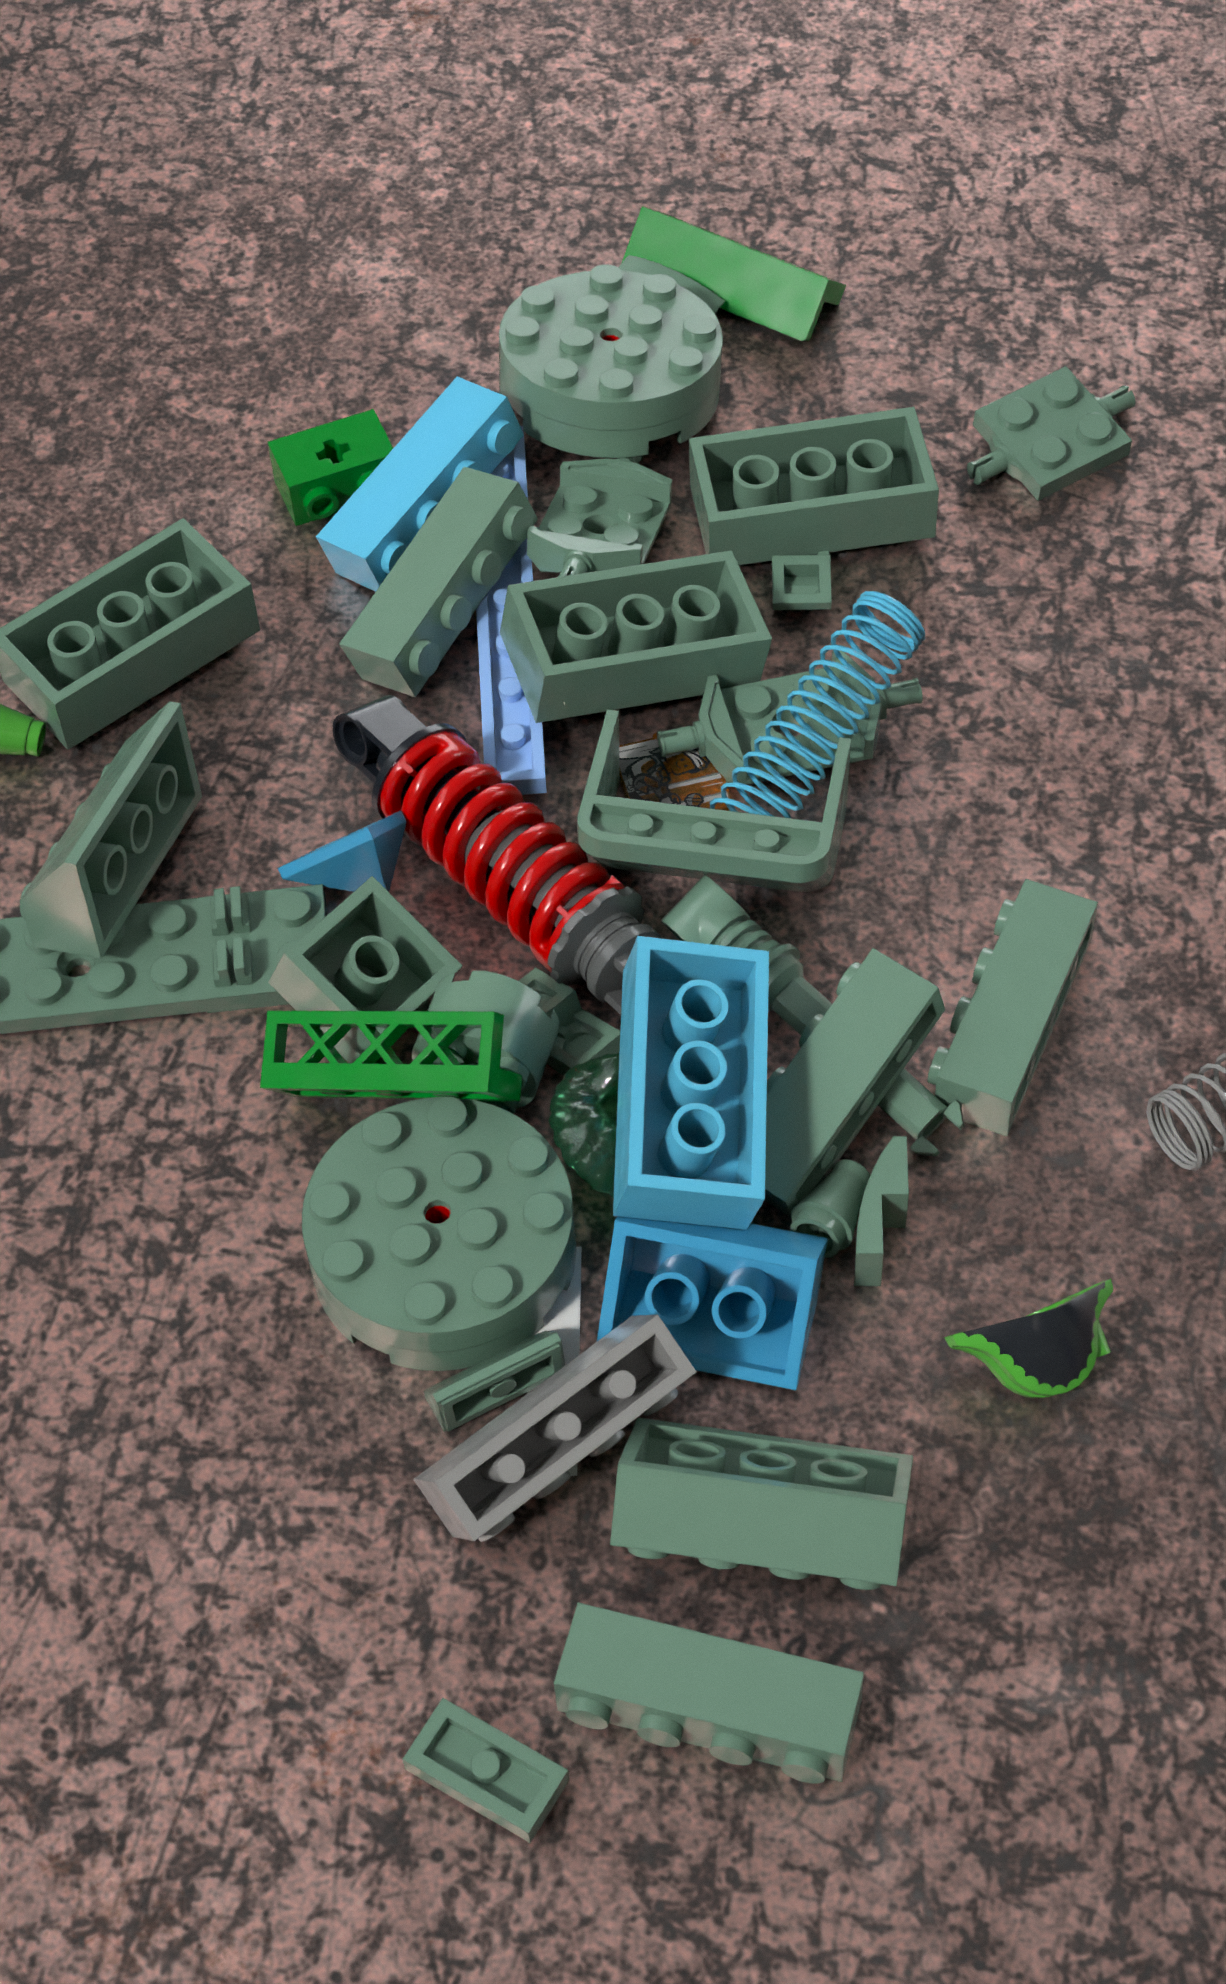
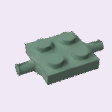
[967,366,1136,501]

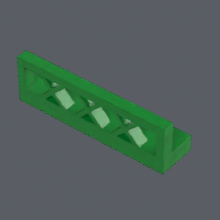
[260,1011,522,1101]

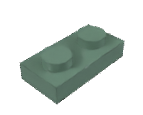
[402,1698,570,1843]

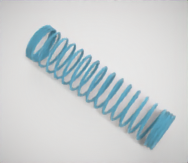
[710,591,925,818]

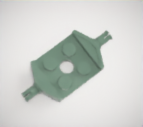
[527,455,673,577]
[657,651,923,785]

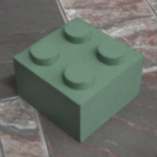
[268,876,463,1063]

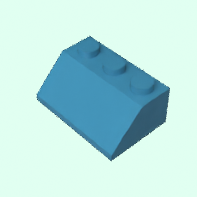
[597,1217,828,1390]

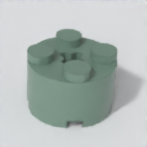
[412,971,560,1114]

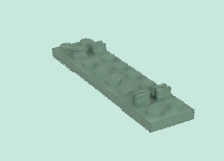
[0,884,327,1034]

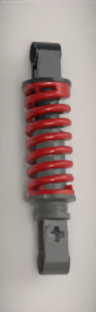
[332,695,662,1015]

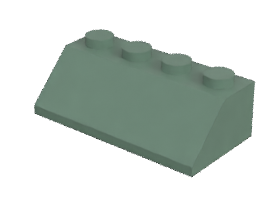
[20,701,202,959]
[610,1417,913,1590]

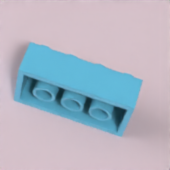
[613,936,769,1230]

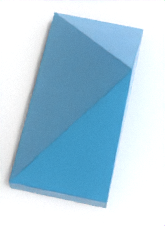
[277,811,407,892]

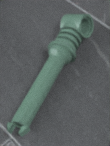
[661,875,965,1156]

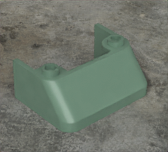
[577,709,851,892]

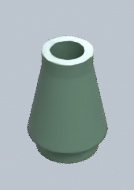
[790,1159,870,1258]

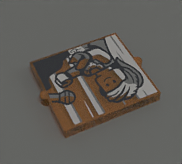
[619,732,732,811]

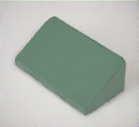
[424,1331,565,1432]

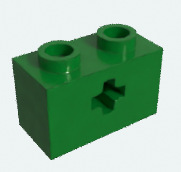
[267,409,393,526]

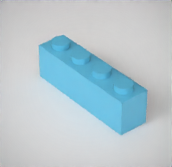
[316,376,524,592]

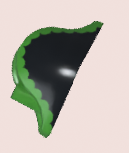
[944,1278,1113,1399]

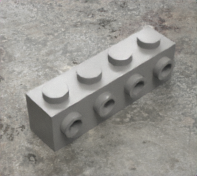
[413,1314,696,1542]

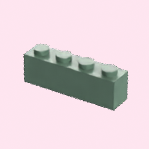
[339,467,538,697]
[927,879,1098,1137]
[764,948,945,1218]
[554,1602,864,1784]

